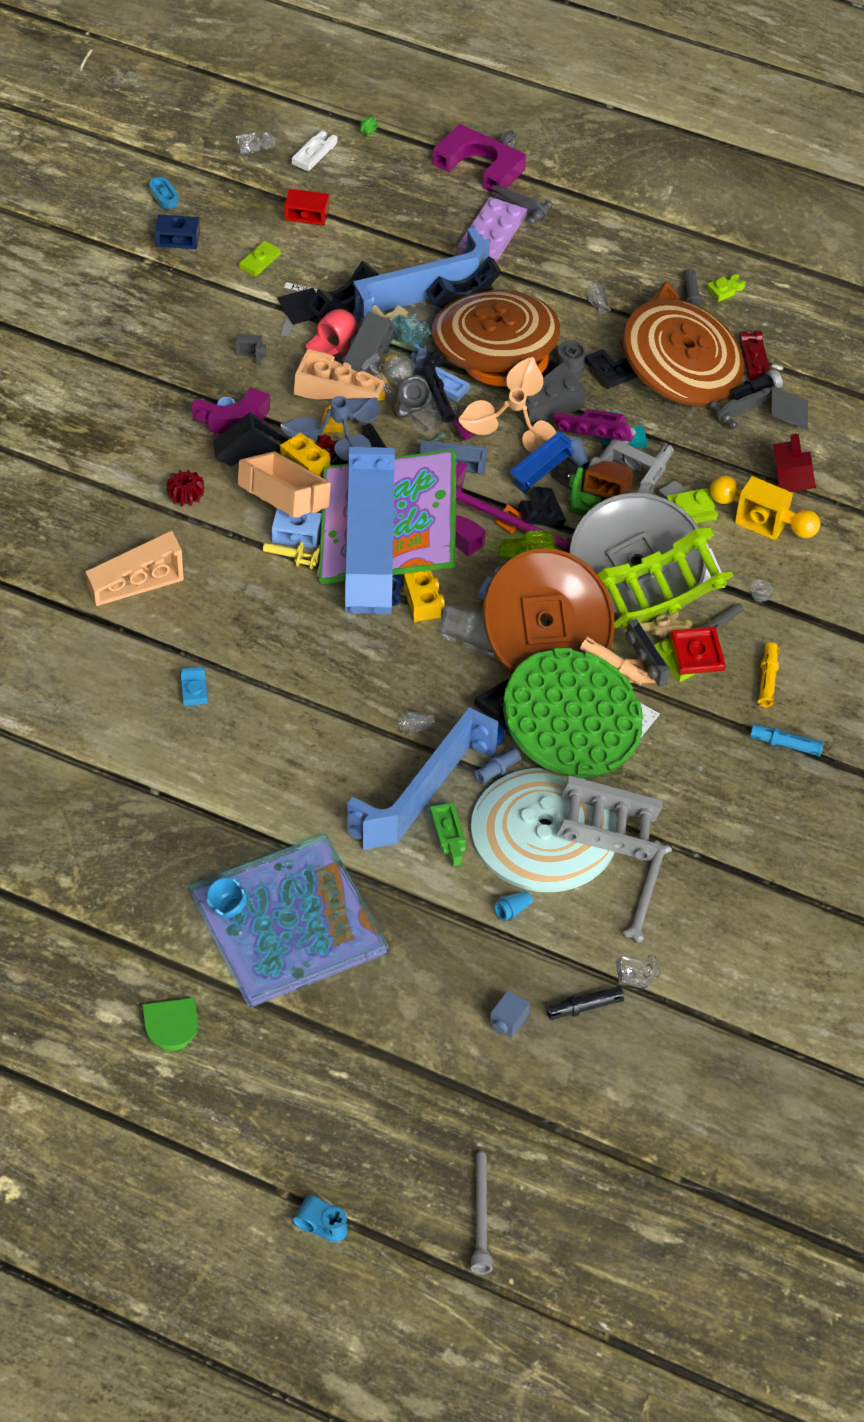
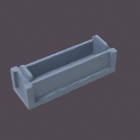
[419,440,487,475]

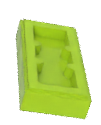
[239,241,281,277]

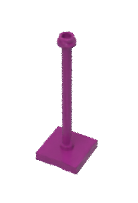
[456,461,572,553]

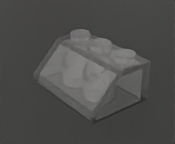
[437,604,497,658]

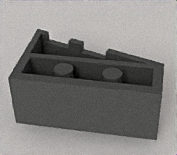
[341,311,400,376]
[517,362,586,429]

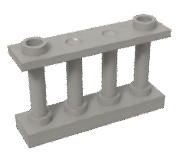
[556,776,663,861]

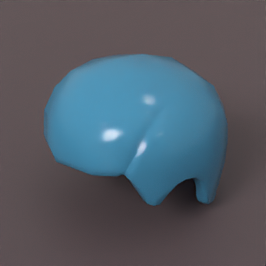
[206,877,247,918]

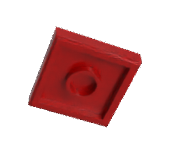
[669,627,726,675]

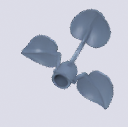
[281,396,379,462]

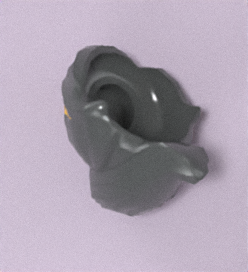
[393,375,432,418]

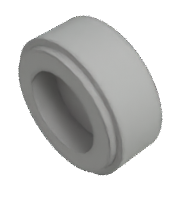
[765,368,783,389]

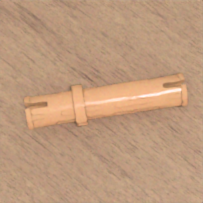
[580,636,648,686]

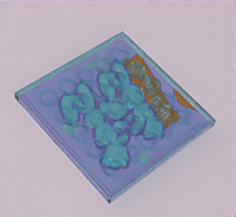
[188,834,390,1008]

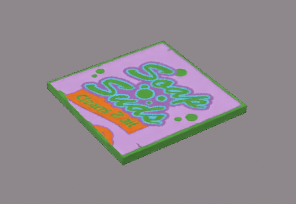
[319,449,456,584]

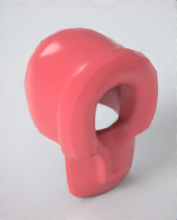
[306,309,357,356]

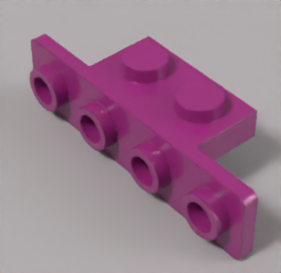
[553,409,634,442]

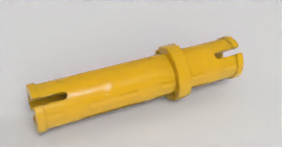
[758,642,779,708]

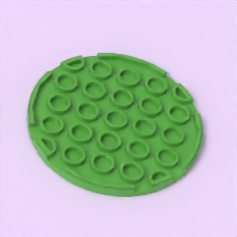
[503,648,643,778]

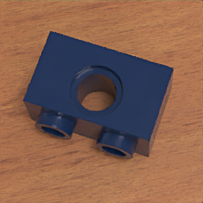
[155,214,200,249]

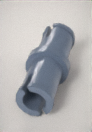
[475,748,521,784]

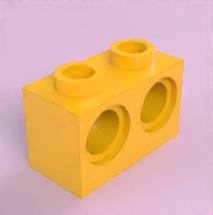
[280,432,331,477]
[403,570,445,622]

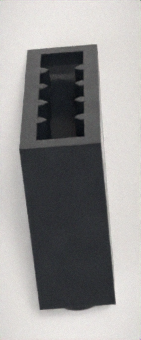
[213,412,291,467]

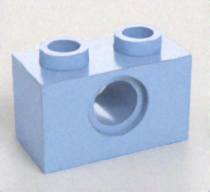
[272,509,322,548]

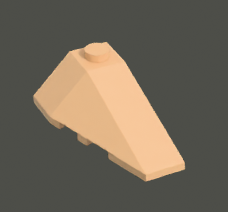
[294,349,385,400]

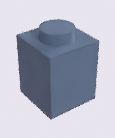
[490,990,530,1039]

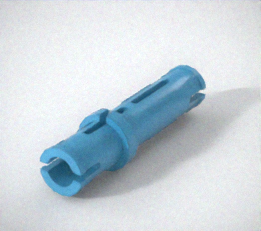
[750,723,824,757]

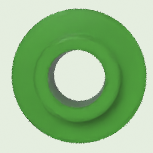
[360,117,378,136]

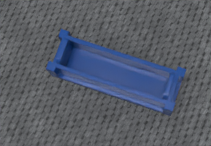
[510,431,574,493]

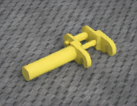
[263,541,321,569]

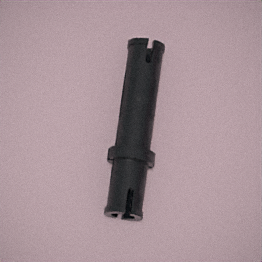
[422,365,456,423]
[546,986,624,1021]

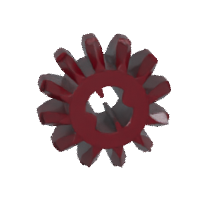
[166,469,205,507]

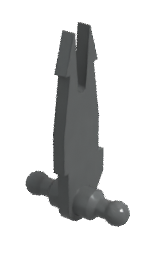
[491,185,552,225]
[710,387,772,429]

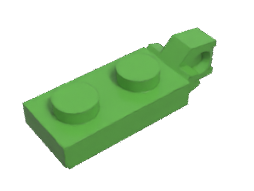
[430,802,466,866]

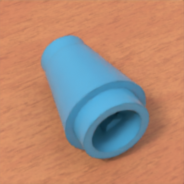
[494,891,533,921]

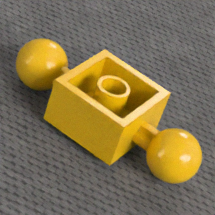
[710,475,820,541]

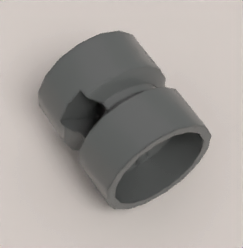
[556,340,586,380]

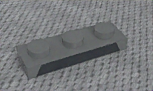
[625,619,670,687]

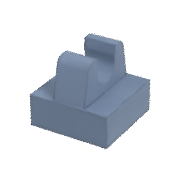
[409,348,429,375]

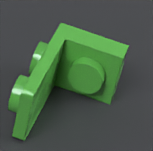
[568,467,602,516]

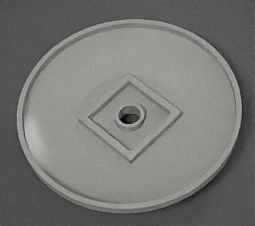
[570,493,707,622]

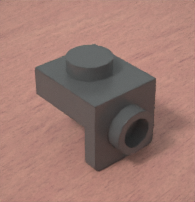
[235,334,266,365]

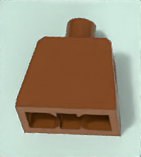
[583,461,633,498]

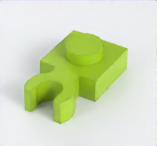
[706,274,746,302]

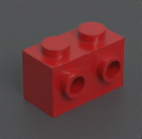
[284,188,329,226]

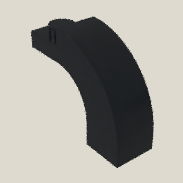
[426,256,502,308]
[307,261,379,319]

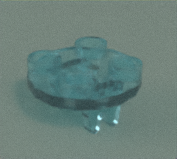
[393,314,432,353]

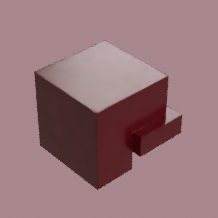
[773,434,816,492]

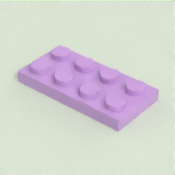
[457,197,527,262]

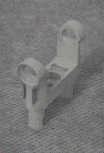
[588,427,674,495]

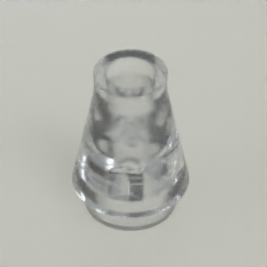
[586,284,611,316]
[398,711,434,735]

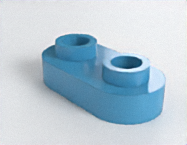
[149,177,179,209]

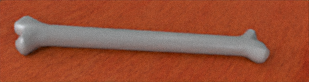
[623,840,672,943]

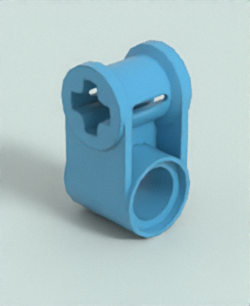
[293,1195,348,1242]

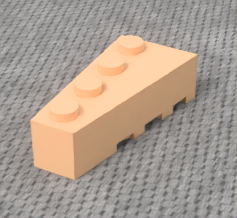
[86,531,184,606]

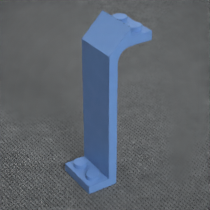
[353,227,490,324]
[345,447,395,615]
[347,707,498,850]

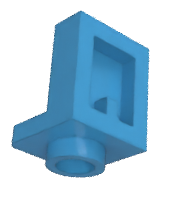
[180,667,208,706]

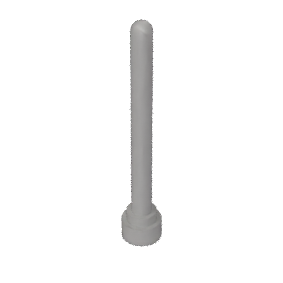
[470,1151,493,1274]

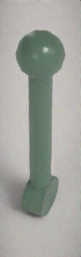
[408,432,446,455]

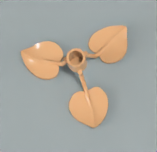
[458,357,556,453]

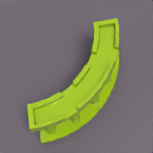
[597,528,734,629]

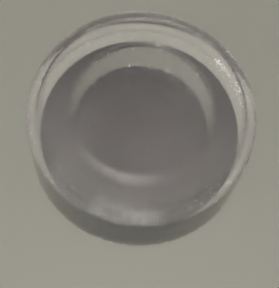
[498,130,518,148]

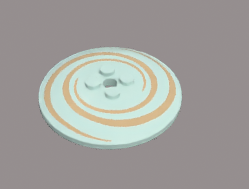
[471,768,617,892]

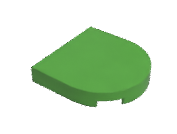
[143,998,198,1051]

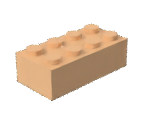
[238,451,331,517]

